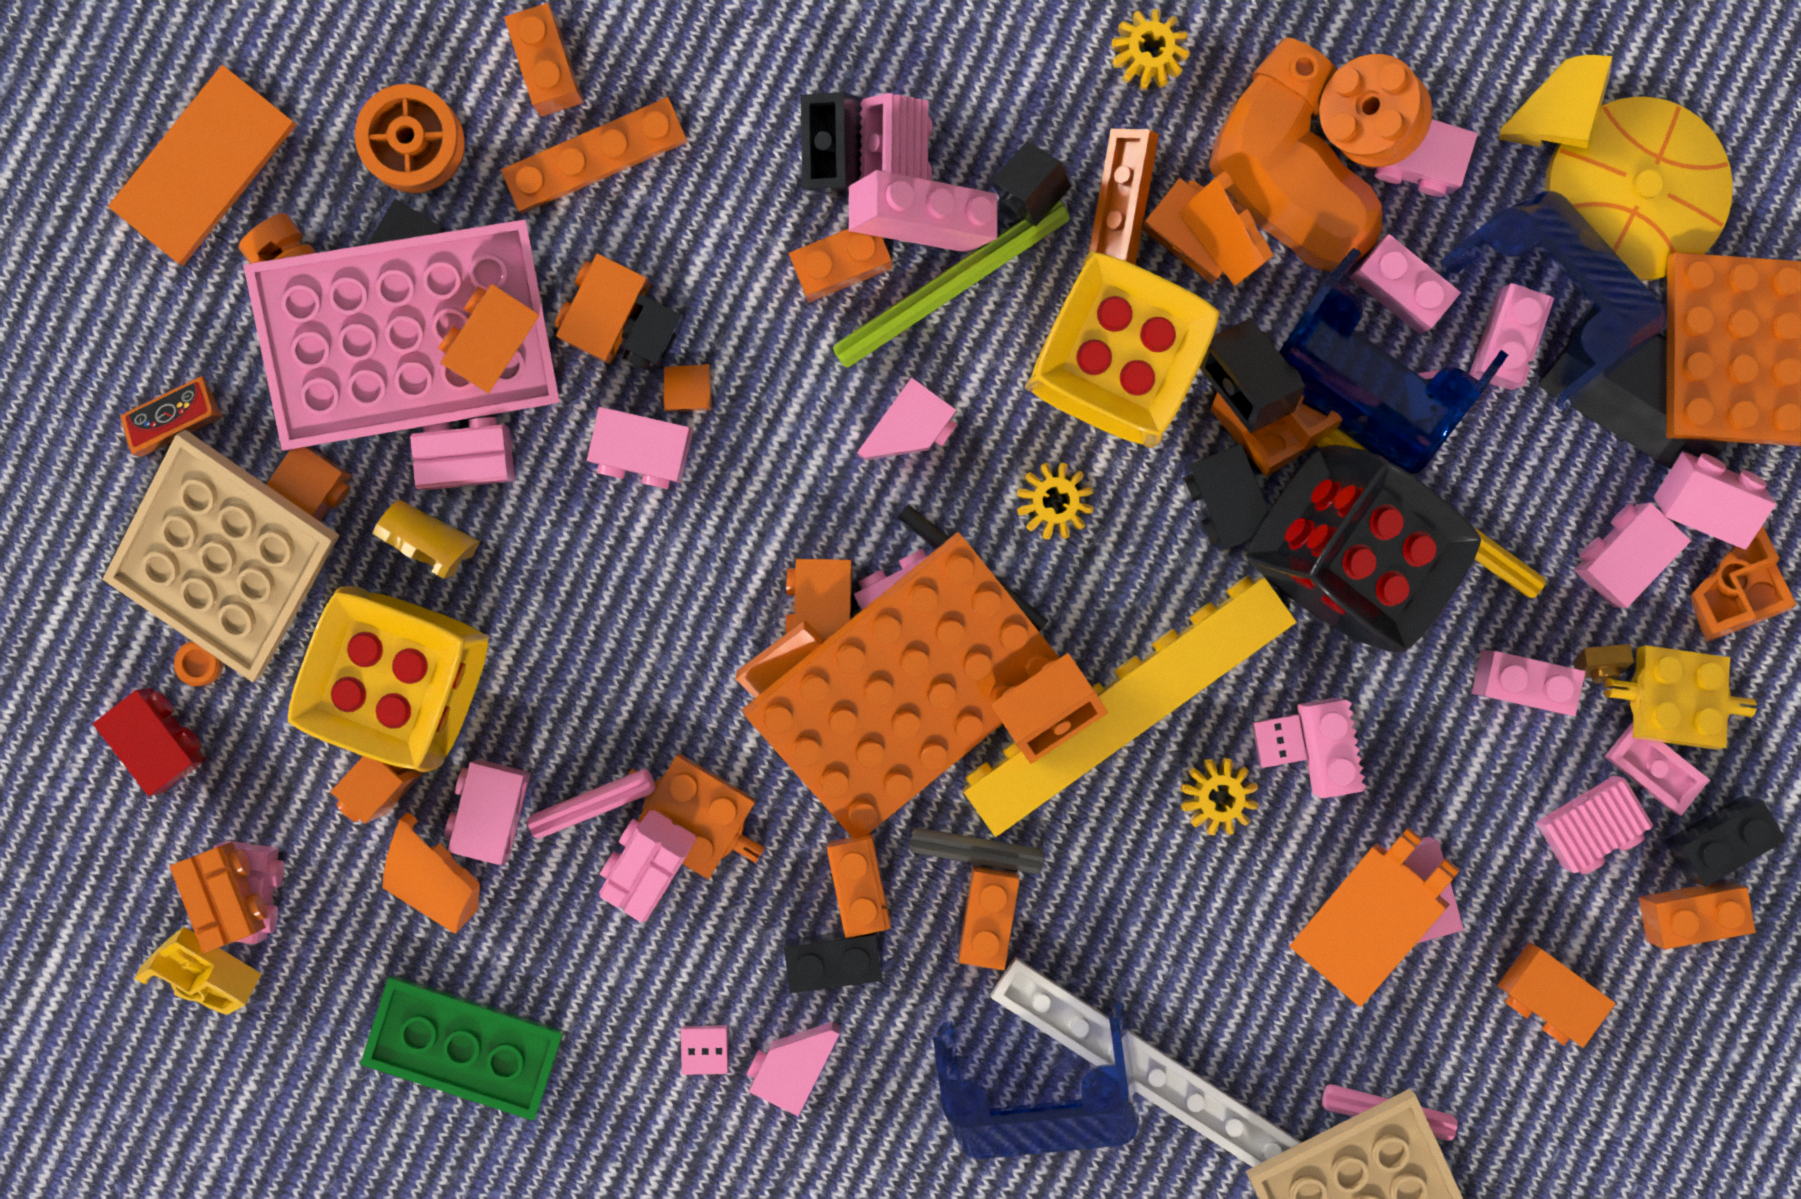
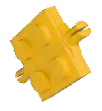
[1604,645,1757,750]

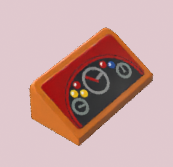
[120,376,223,457]

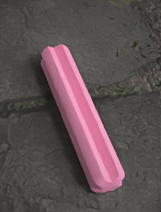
[527,769,655,839]
[1322,1084,1458,1141]

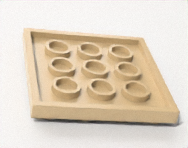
[102,430,340,682]
[1245,1089,1463,1199]

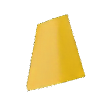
[1499,55,1612,149]
[372,500,480,579]
[134,927,262,1015]

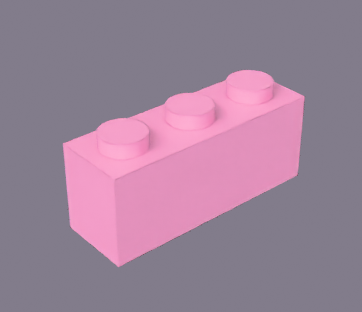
[849,170,997,253]

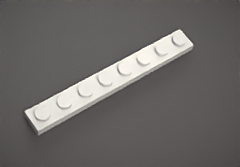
[990,957,1302,1167]

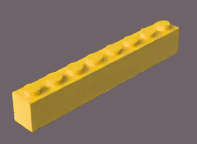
[962,575,1297,837]

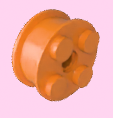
[1319,54,1433,167]
[355,84,465,194]

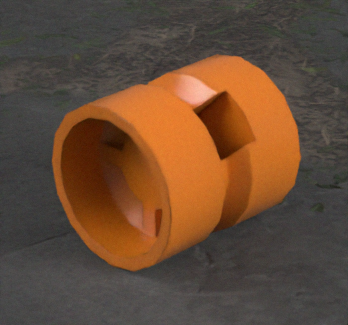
[238,213,317,264]

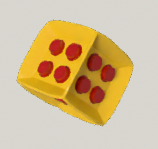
[1025,251,1221,448]
[288,586,490,772]

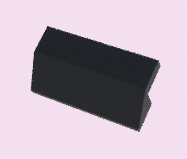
[1538,294,1727,469]

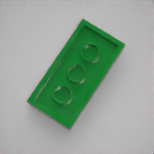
[360,975,565,1121]

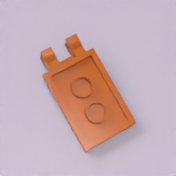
[1289,827,1460,1008]

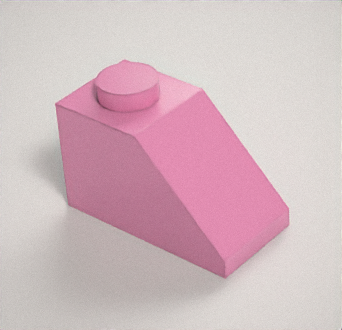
[857,377,958,460]
[746,1022,841,1116]

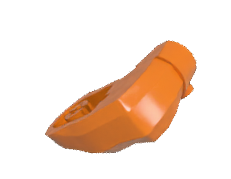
[1209,37,1383,272]

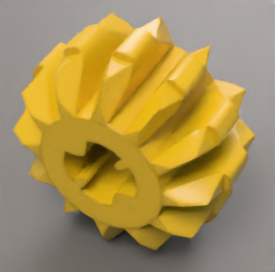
[1111,9,1190,90]
[1016,463,1094,540]
[1180,758,1258,836]

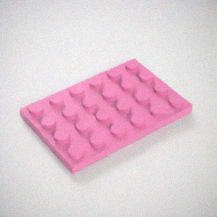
[243,219,560,451]

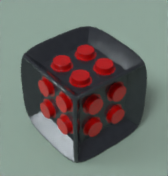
[1247,445,1481,653]

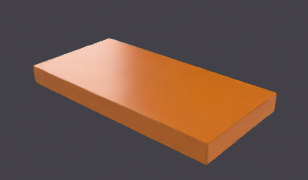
[107,65,297,266]

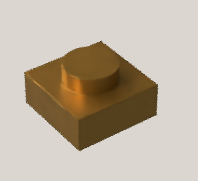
[1573,644,1634,683]

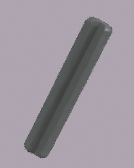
[909,827,1044,874]

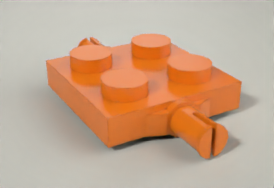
[628,753,765,880]

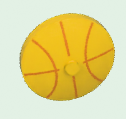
[1545,97,1733,282]

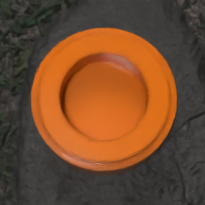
[174,641,224,686]

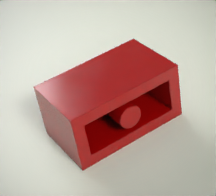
[92,688,206,797]

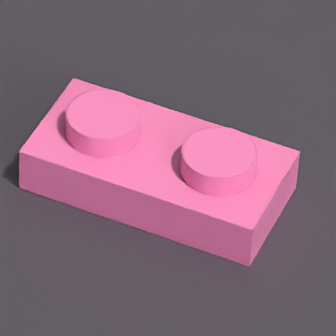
[1604,722,1710,816]

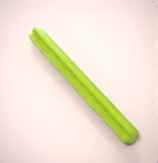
[833,201,1070,368]

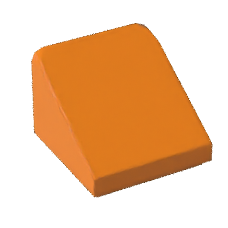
[664,364,713,413]

